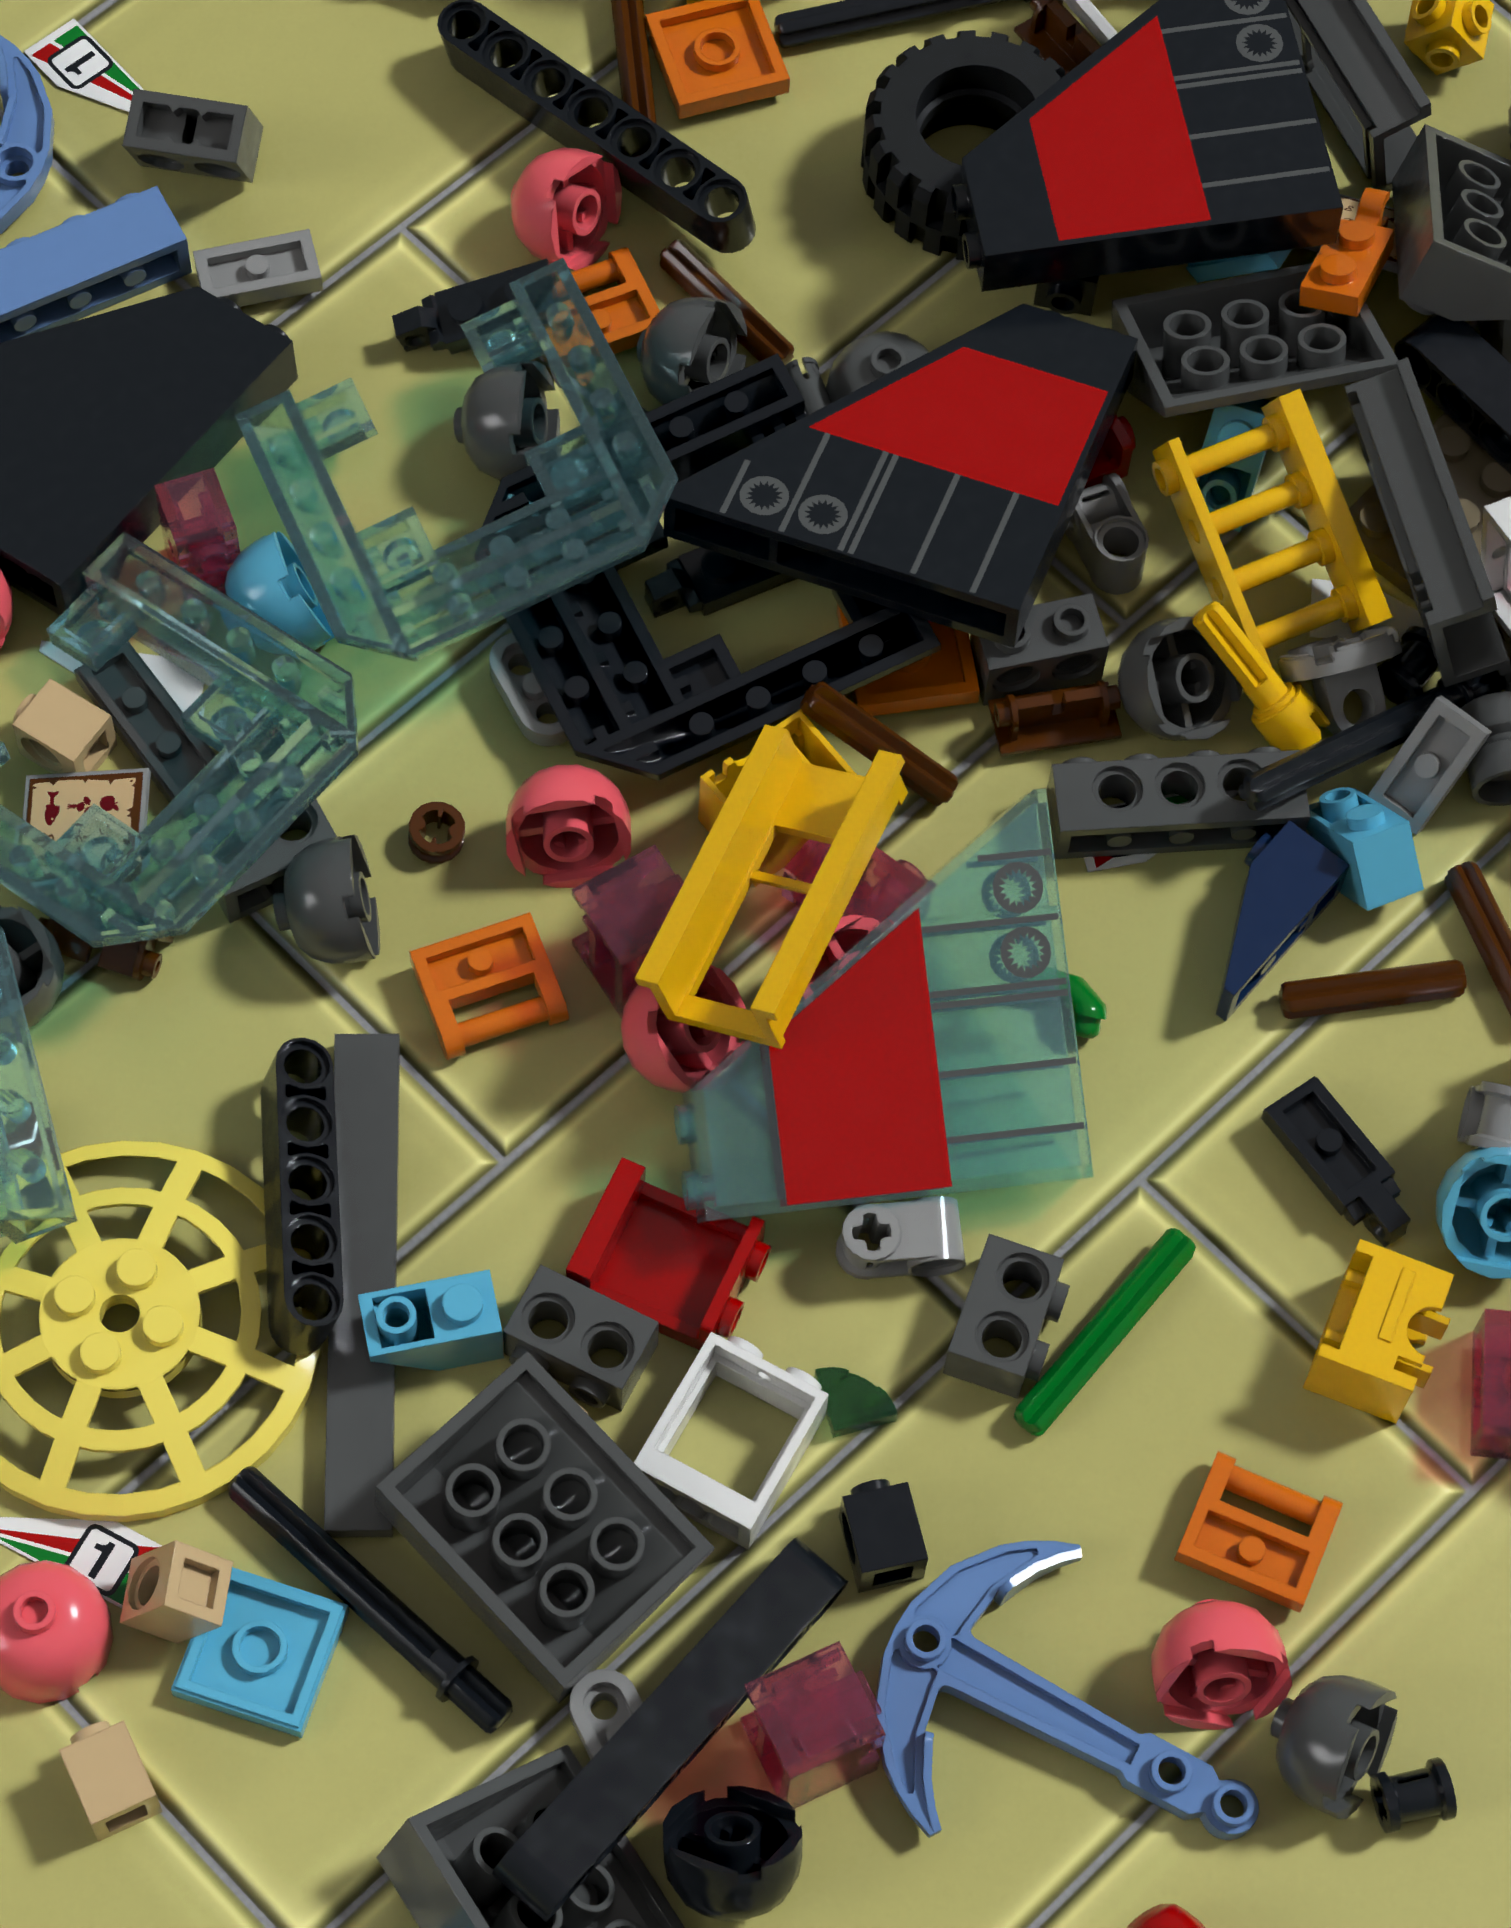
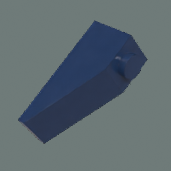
[1216,820,1350,1022]

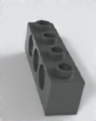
[1046,746,1310,859]

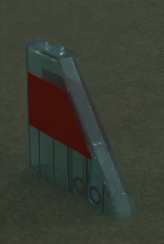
[674,788,1093,1223]

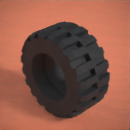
[861,30,1065,261]

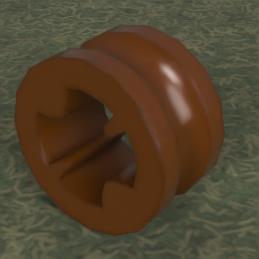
[408,802,465,864]

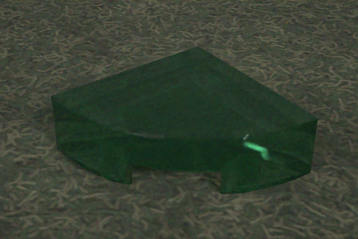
[814,1367,898,1438]

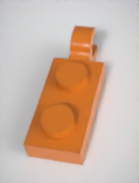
[1299,187,1394,317]

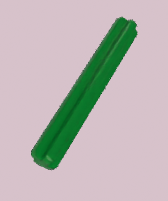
[1014,1228,1196,1437]

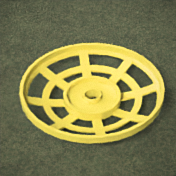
[0,1141,322,1522]

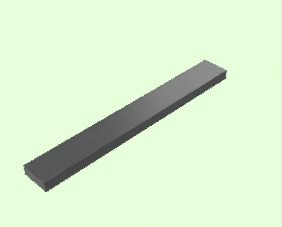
[324,1034,400,1538]

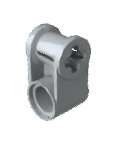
[1065,473,1149,595]
[1457,1081,1511,1148]
[835,1196,966,1280]

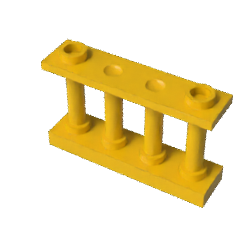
[1152,389,1393,667]

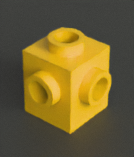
[1404,0,1494,75]

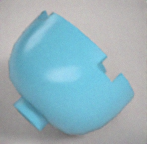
[221,531,338,658]
[1436,1147,1511,1279]

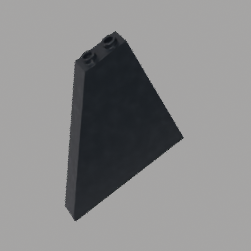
[0,286,298,621]

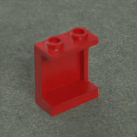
[566,1157,771,1350]

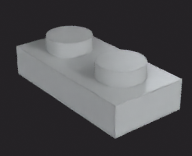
[193,229,323,307]
[1367,695,1492,835]

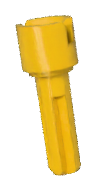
[1192,601,1330,751]

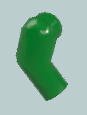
[1025,965,1107,1039]

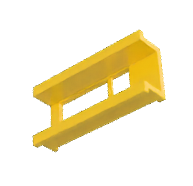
[635,724,908,1049]

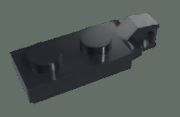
[392,259,564,355]
[644,547,798,618]
[1261,1076,1411,1247]

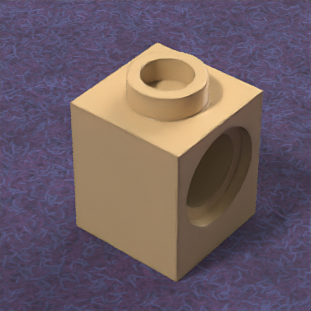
[12,678,118,774]
[119,1540,233,1644]
[59,1720,163,1842]

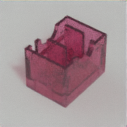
[572,845,684,1019]
[740,1641,886,1809]

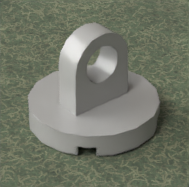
[1277,626,1403,735]

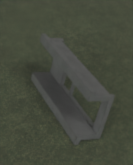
[1285,0,1431,191]
[1344,358,1511,687]

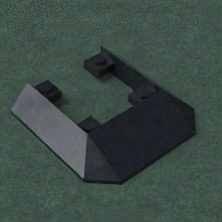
[472,353,941,780]

